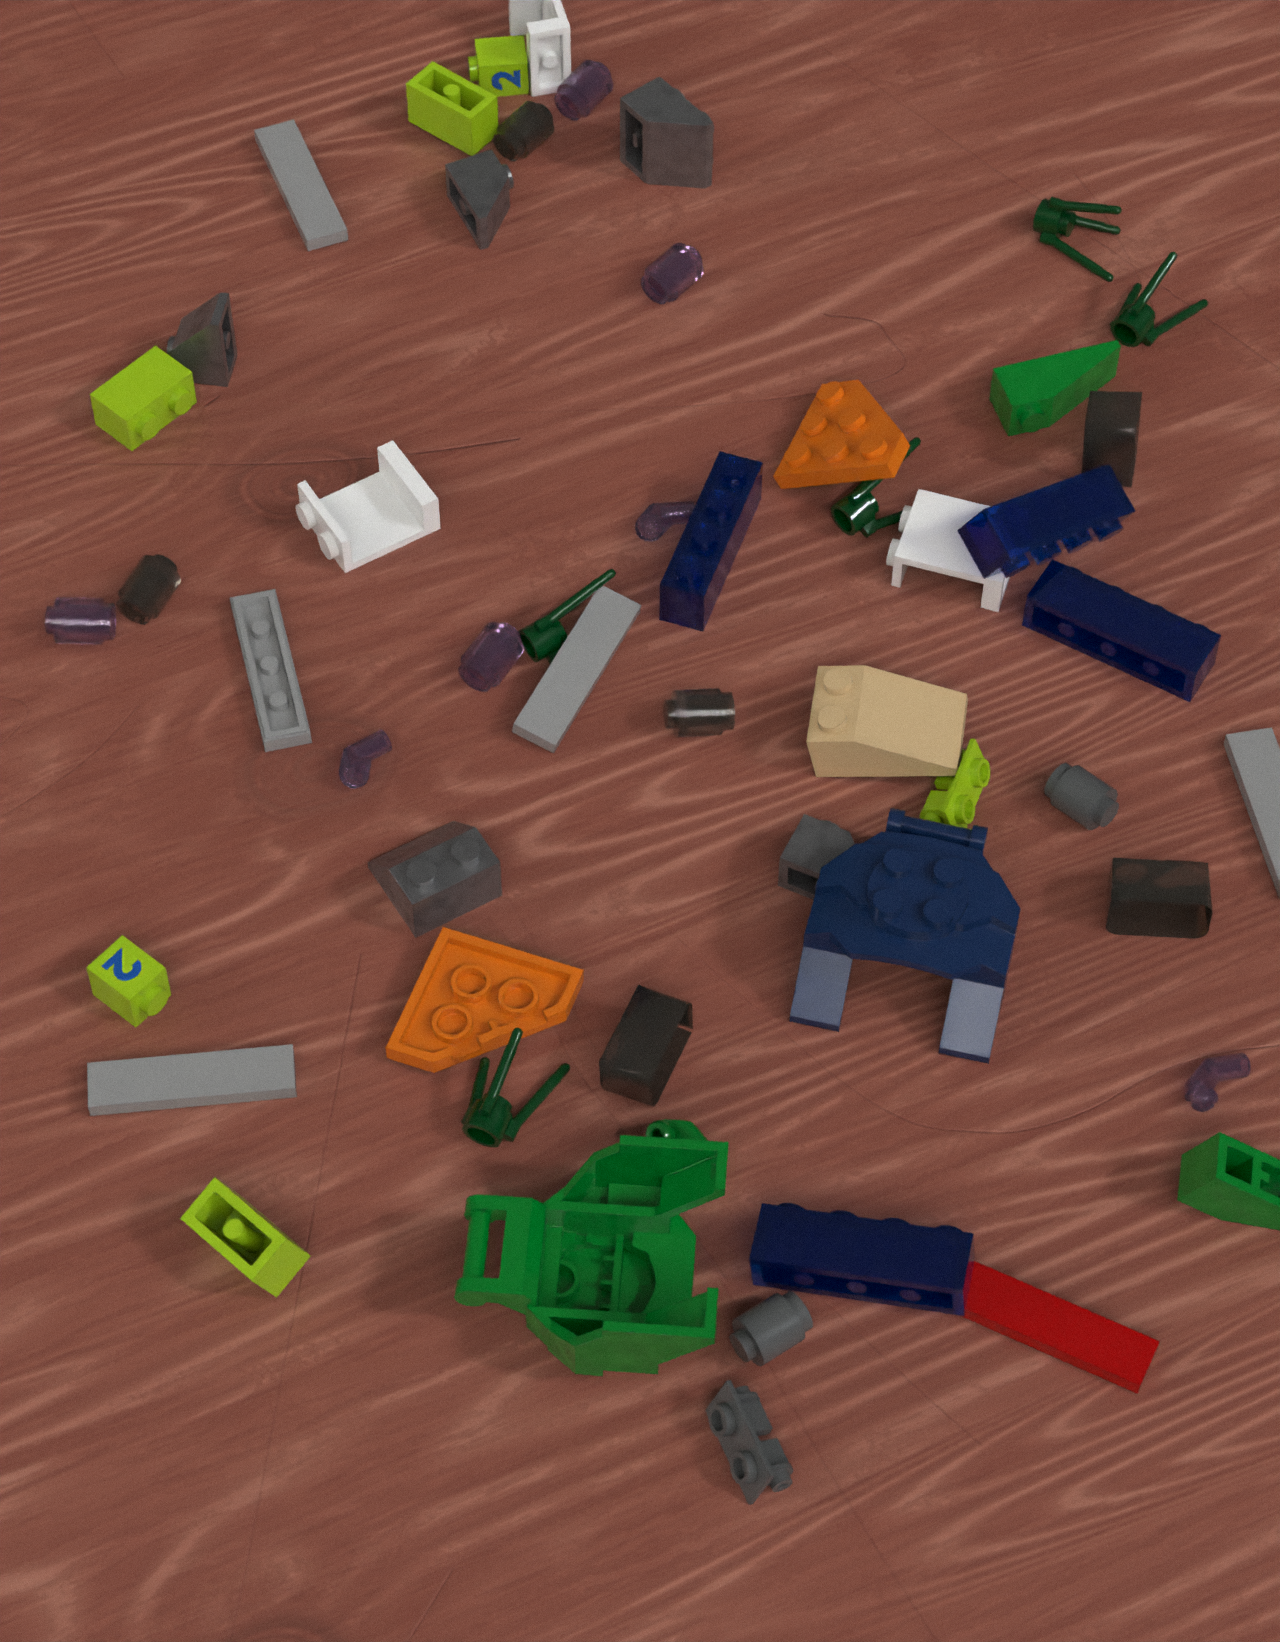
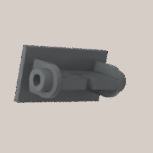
[705,1380,793,1505]

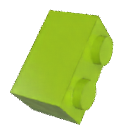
[406,61,499,156]
[90,345,197,451]
[180,1177,311,1298]

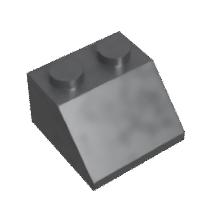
[368,821,502,938]

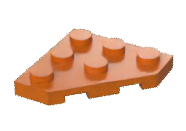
[773,380,910,489]
[385,927,584,1073]

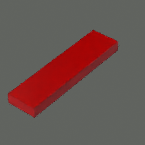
[938,1255,1160,1394]

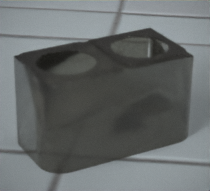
[1081,391,1142,488]
[1106,858,1213,939]
[599,985,693,1107]

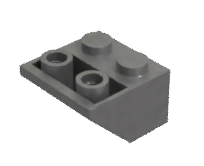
[620,76,714,189]

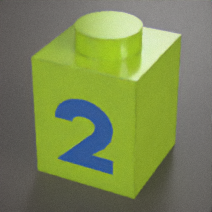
[468,35,529,97]
[86,935,171,1028]

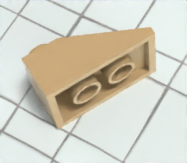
[806,665,968,777]

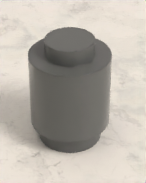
[1044,763,1119,831]
[729,1291,813,1367]

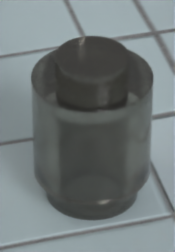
[493,101,554,162]
[116,554,181,625]
[663,688,735,738]

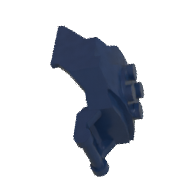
[789,808,1020,1064]

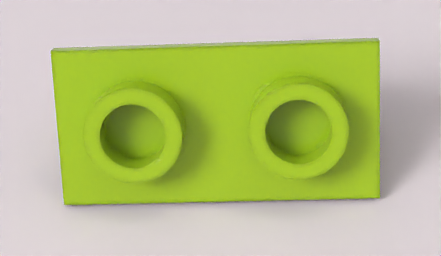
[920,738,990,828]

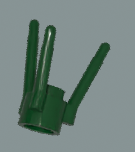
[1033,197,1122,282]
[1110,252,1208,347]
[831,437,921,538]
[518,569,616,664]
[461,1028,570,1148]

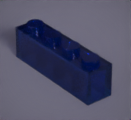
[659,451,763,632]
[957,464,1135,579]
[1022,559,1221,702]
[749,1203,975,1316]

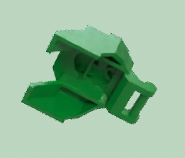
[454,1135,729,1376]

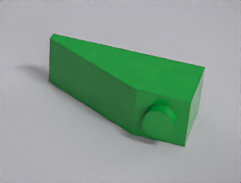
[989,340,1121,437]
[1177,1132,1280,1230]

